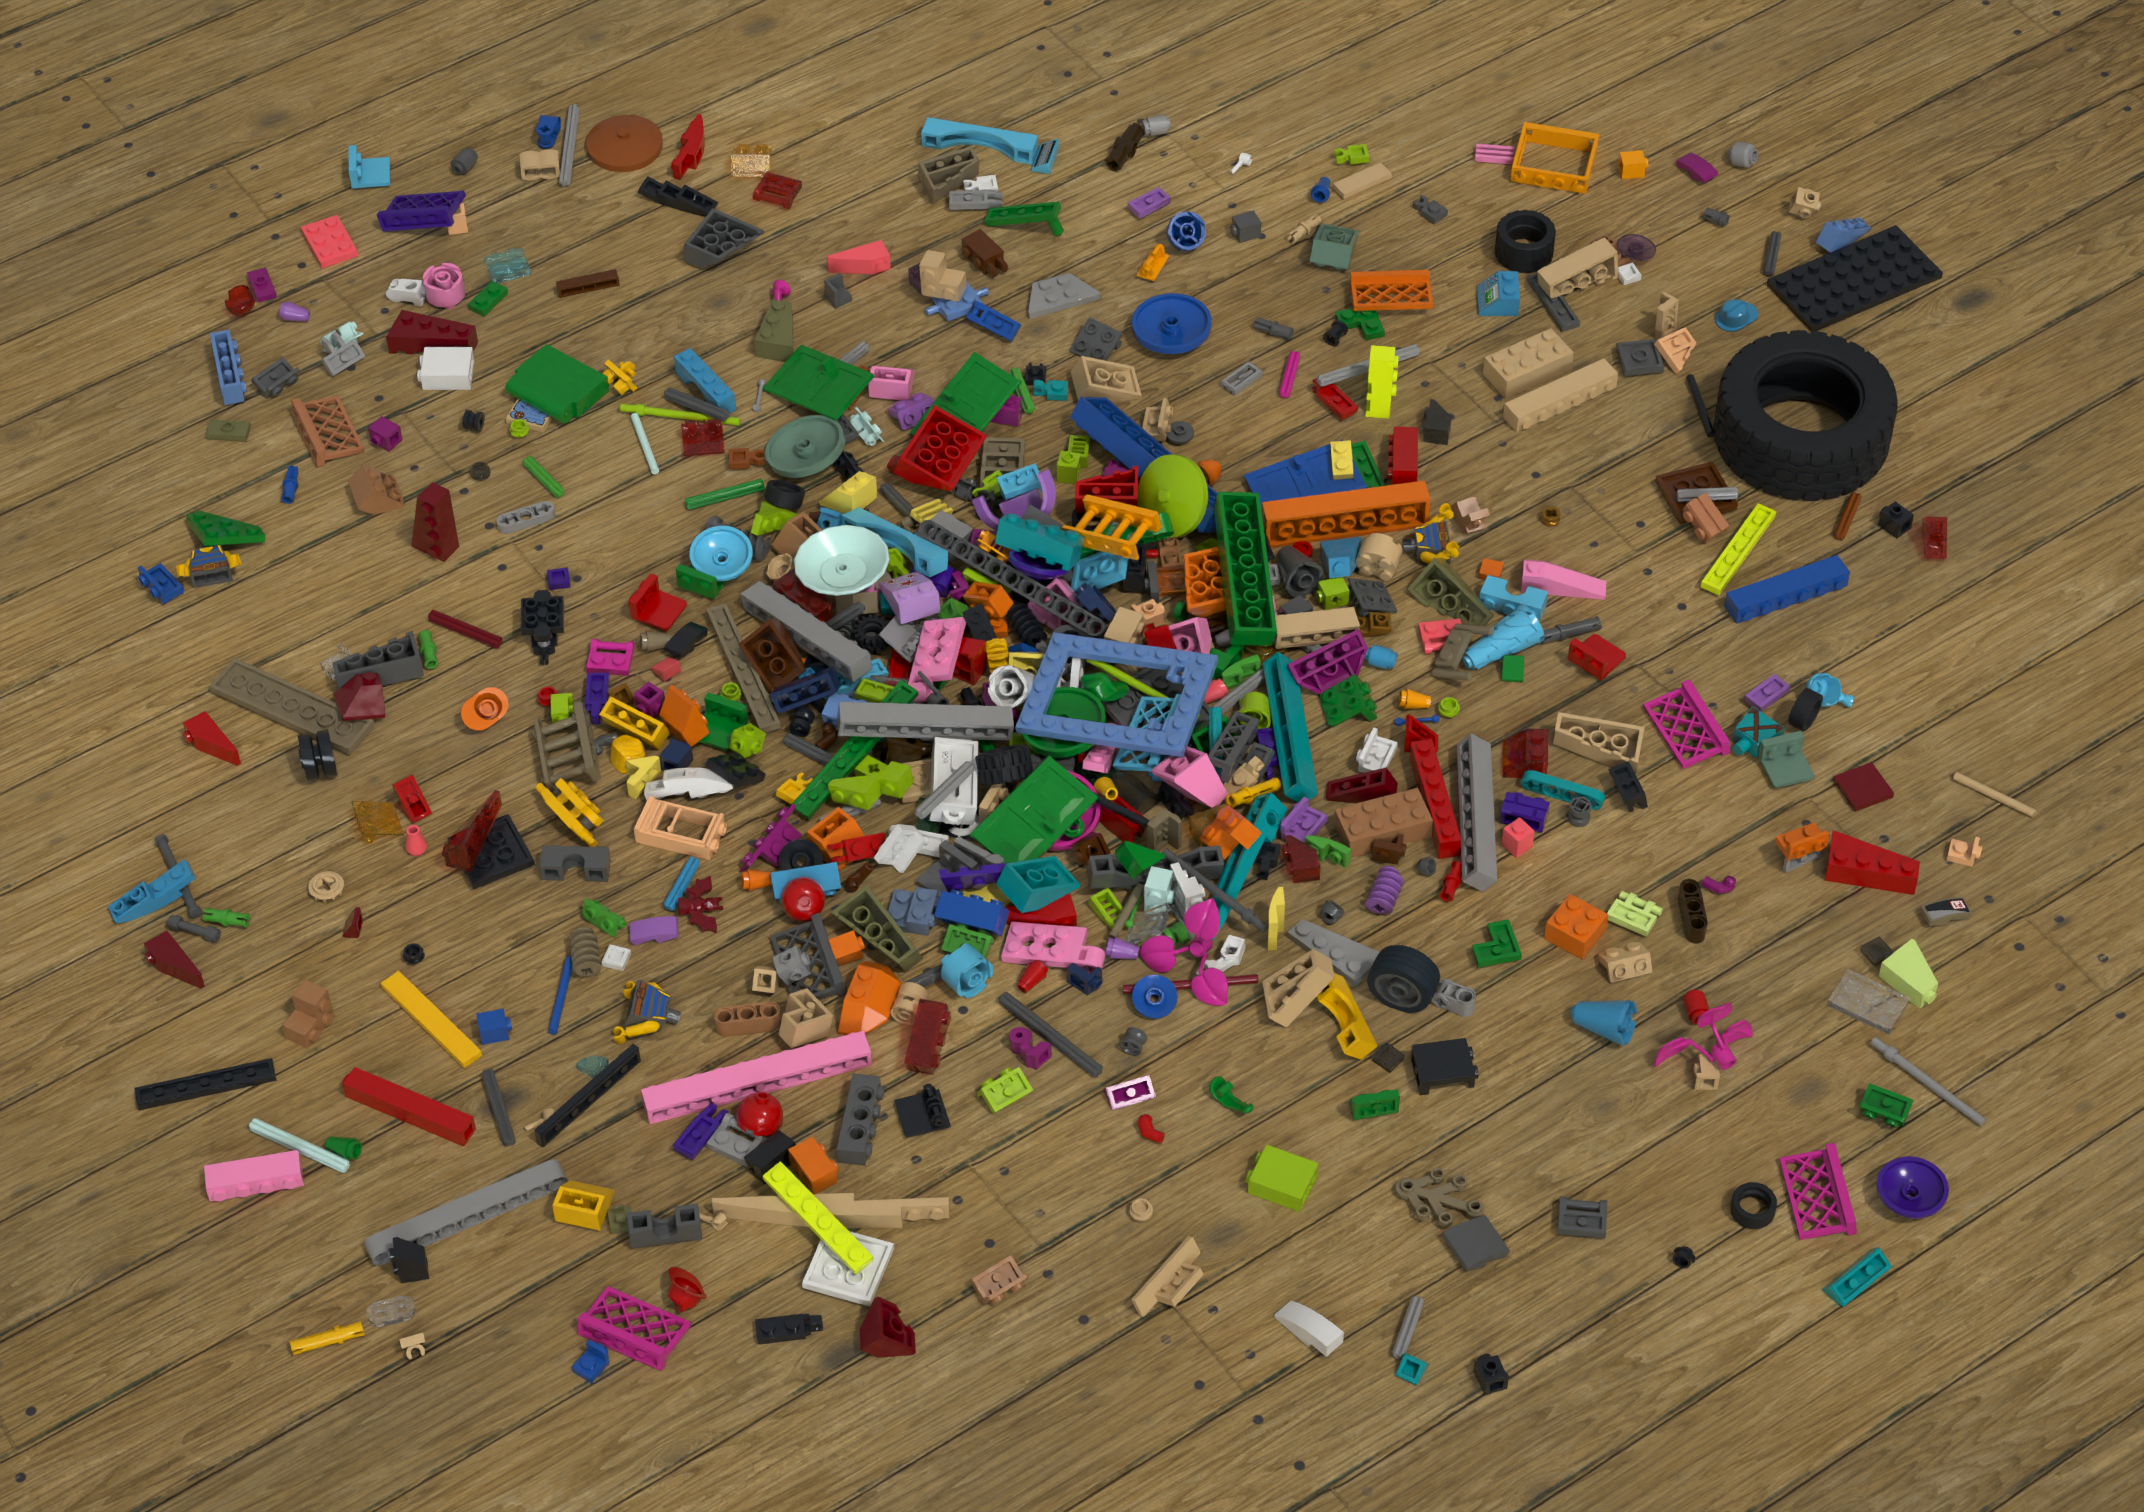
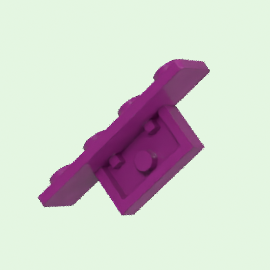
[740,804,802,872]

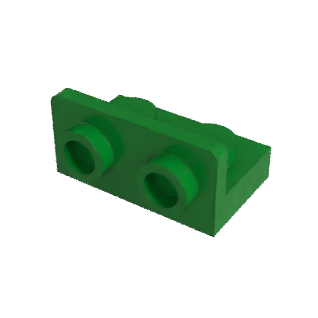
[1349,1089,1400,1120]

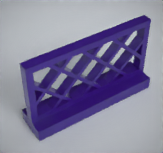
[377,191,466,231]

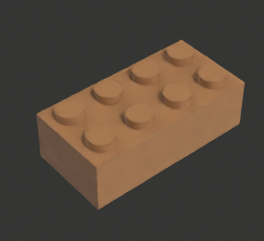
[1334,788,1433,858]

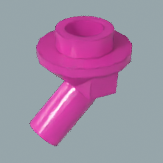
[771,280,791,301]

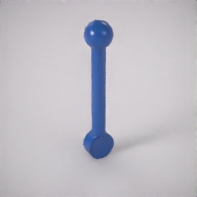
[1395,715,1440,727]

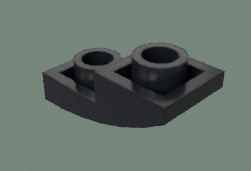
[664,622,708,657]

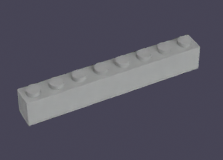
[741,581,872,682]
[837,702,1014,740]
[1457,733,1497,892]

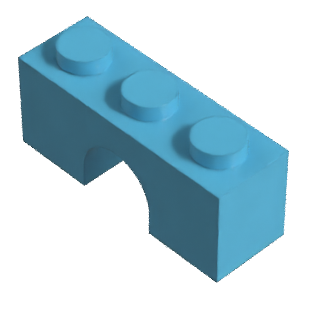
[1480,575,1548,622]

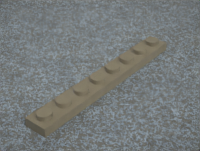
[706,603,781,733]

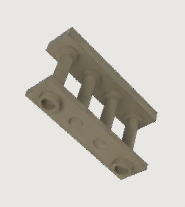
[532,701,601,793]

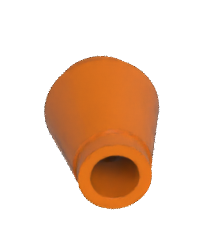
[741,869,772,891]

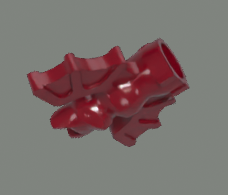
[678,876,723,933]

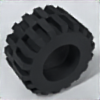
[975,745,1034,785]

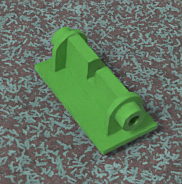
[581,898,627,938]

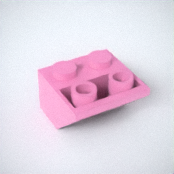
[868,366,916,401]

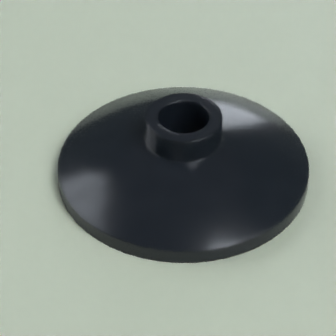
[779,839,823,871]

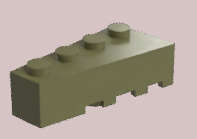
[831,885,923,972]

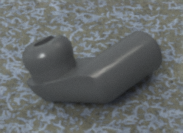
[594,732,617,754]

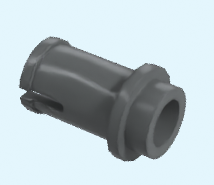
[1703,207,1730,227]

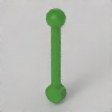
[1125,895,1142,928]

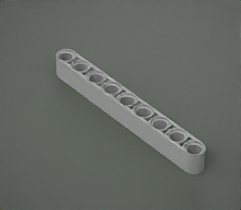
[364,1159,568,1265]

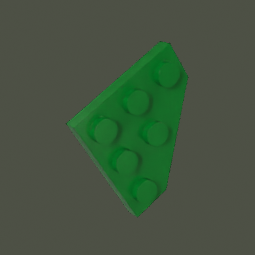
[186,511,265,546]

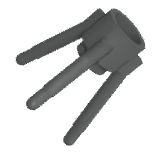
[911,671,949,705]

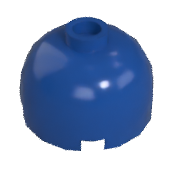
[1166,211,1206,251]

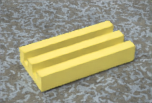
[910,499,953,524]

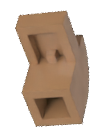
[1451,496,1490,534]

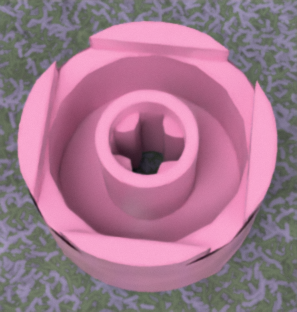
[423,263,465,310]

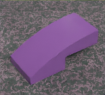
[630,916,679,946]

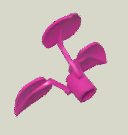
[1140,898,1228,1006]
[1654,1003,1753,1070]

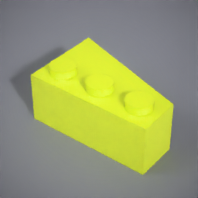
[1365,345,1399,419]

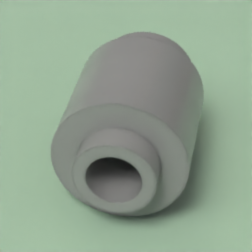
[1142,114,1171,137]

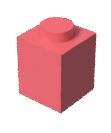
[1501,817,1535,858]

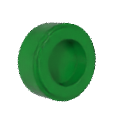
[1173,601,1189,622]

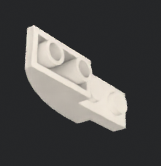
[644,768,734,800]

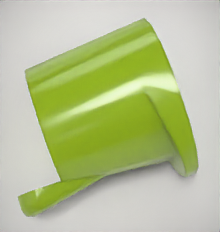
[1237,692,1271,729]

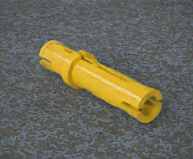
[1226,777,1281,808]
[290,1321,365,1356]

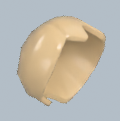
[766,553,796,584]

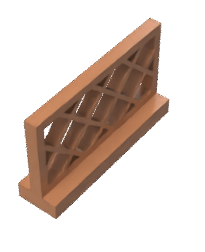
[291,396,364,467]

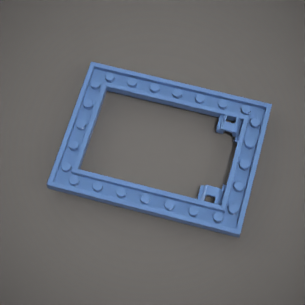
[1015,632,1218,757]

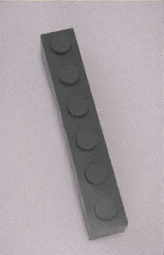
[1086,846,1224,889]

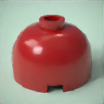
[780,876,825,922]
[736,1092,783,1136]

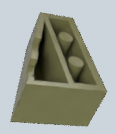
[755,299,794,362]

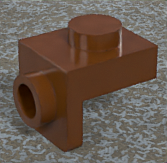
[1372,835,1407,865]

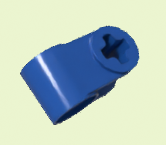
[536,115,561,149]

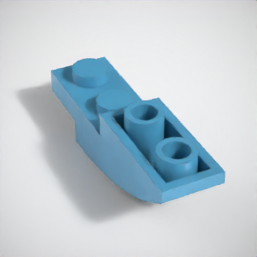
[108,859,196,924]

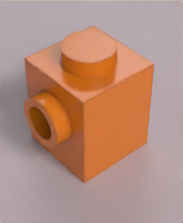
[828,930,865,967]

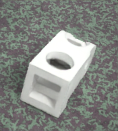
[386,279,426,307]

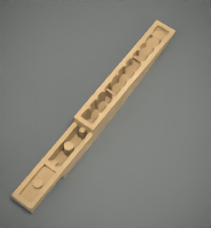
[712,1193,950,1229]

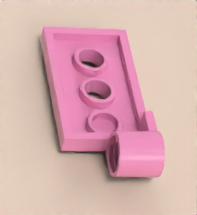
[908,617,966,703]
[1001,922,1106,974]

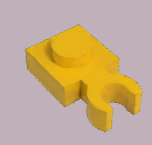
[776,772,813,805]

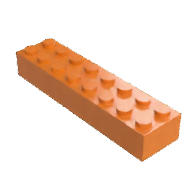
[1262,481,1430,548]

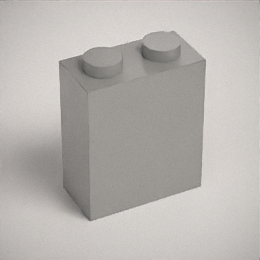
[915,510,973,566]

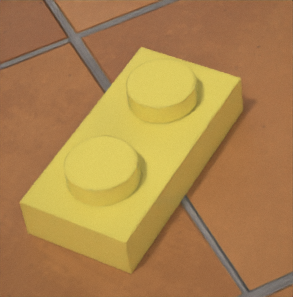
[1330,440,1354,480]

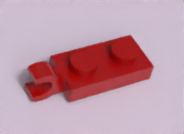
[1312,378,1358,421]

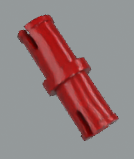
[1439,861,1462,902]

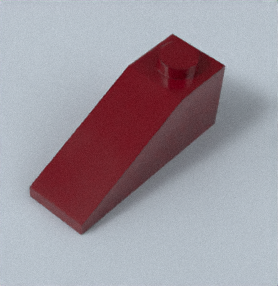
[1326,767,1398,803]
[144,931,205,989]

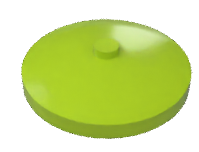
[1138,455,1208,538]

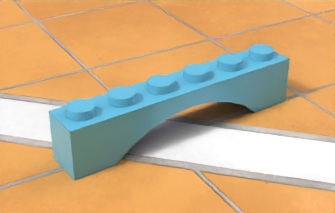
[921,117,1038,165]
[841,507,948,577]

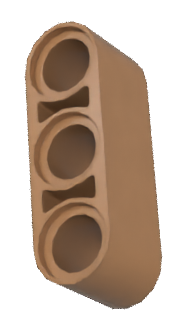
[714,1001,781,1037]

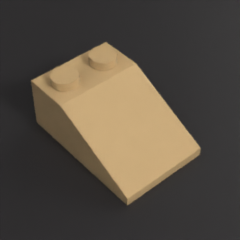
[1071,356,1142,403]

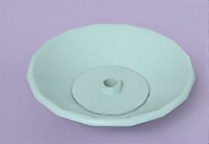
[794,525,890,596]

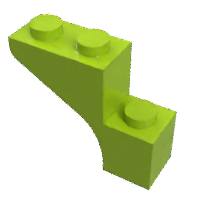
[828,761,914,810]

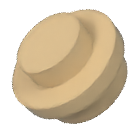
[1129,1198,1153,1221]

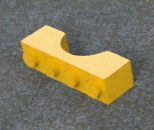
[1316,973,1377,1060]

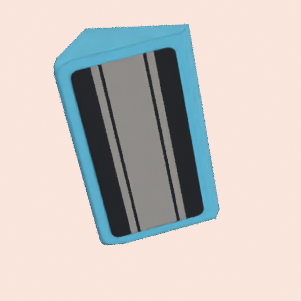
[1031,139,1059,174]

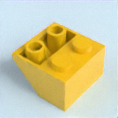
[552,1180,615,1231]

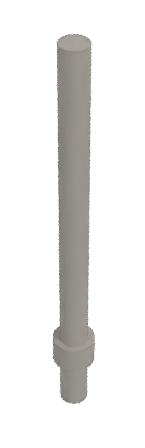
[1870,1037,1986,1126]

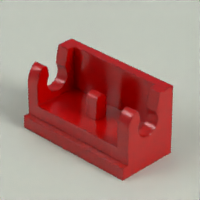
[1099,796,1145,843]

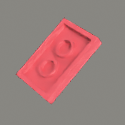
[301,215,359,268]

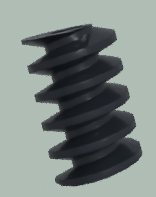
[1006,603,1047,648]

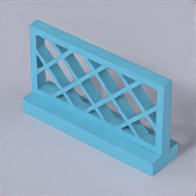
[1113,694,1181,772]

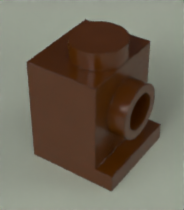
[1071,832,1111,866]

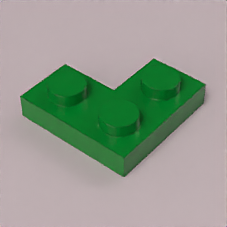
[1335,308,1385,340]
[1472,919,1522,968]

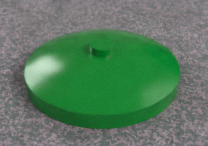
[1021,687,1106,758]

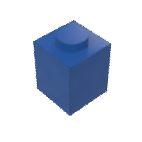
[476,1008,512,1045]

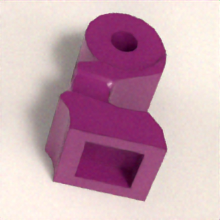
[1009,1027,1052,1070]

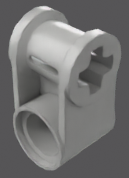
[1431,979,1476,1017]

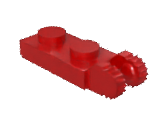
[828,832,886,863]

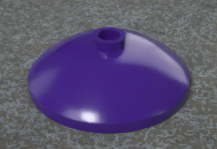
[1008,550,1070,581]
[1877,1156,1949,1218]

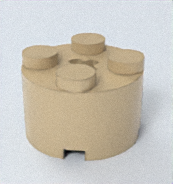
[1356,533,1403,581]

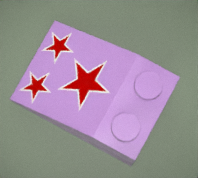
[878,571,940,624]

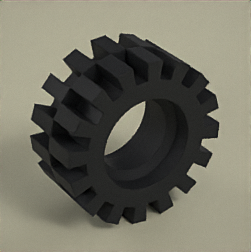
[853,614,890,654]

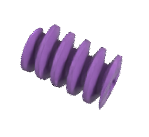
[1365,866,1404,915]

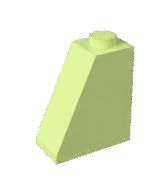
[1879,939,1938,1009]

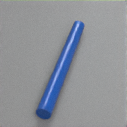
[548,957,572,1035]

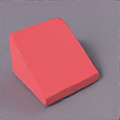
[651,657,681,682]

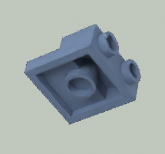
[888,887,940,936]

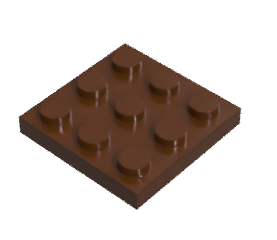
[1655,461,1738,524]

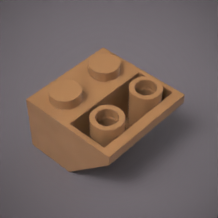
[348,464,405,515]
[771,512,822,558]

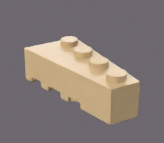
[1537,237,1618,299]
[1553,712,1645,775]

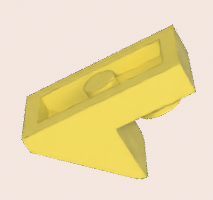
[626,756,661,800]

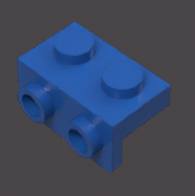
[137,563,185,604]

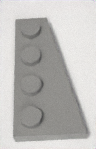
[1287,919,1380,986]

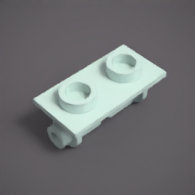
[320,321,363,353]
[849,407,884,446]

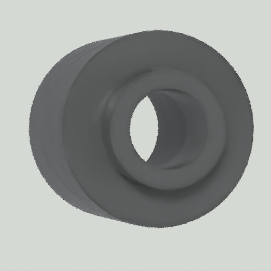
[450,148,478,175]

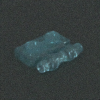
[484,248,531,283]

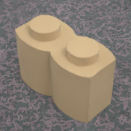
[520,149,560,181]

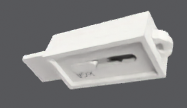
[929,737,978,825]

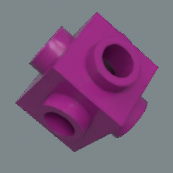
[634,681,665,718]

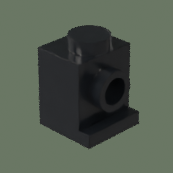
[1474,1354,1509,1395]

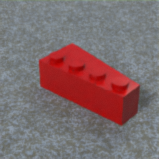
[1388,426,1418,485]
[1825,830,1920,895]

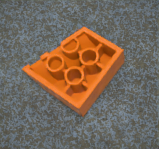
[1184,547,1226,618]

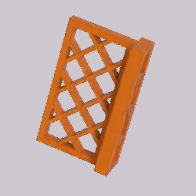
[1350,270,1433,311]

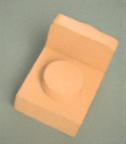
[1946,837,1982,867]

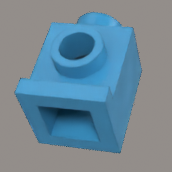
[817,507,844,530]

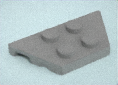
[1028,273,1100,319]

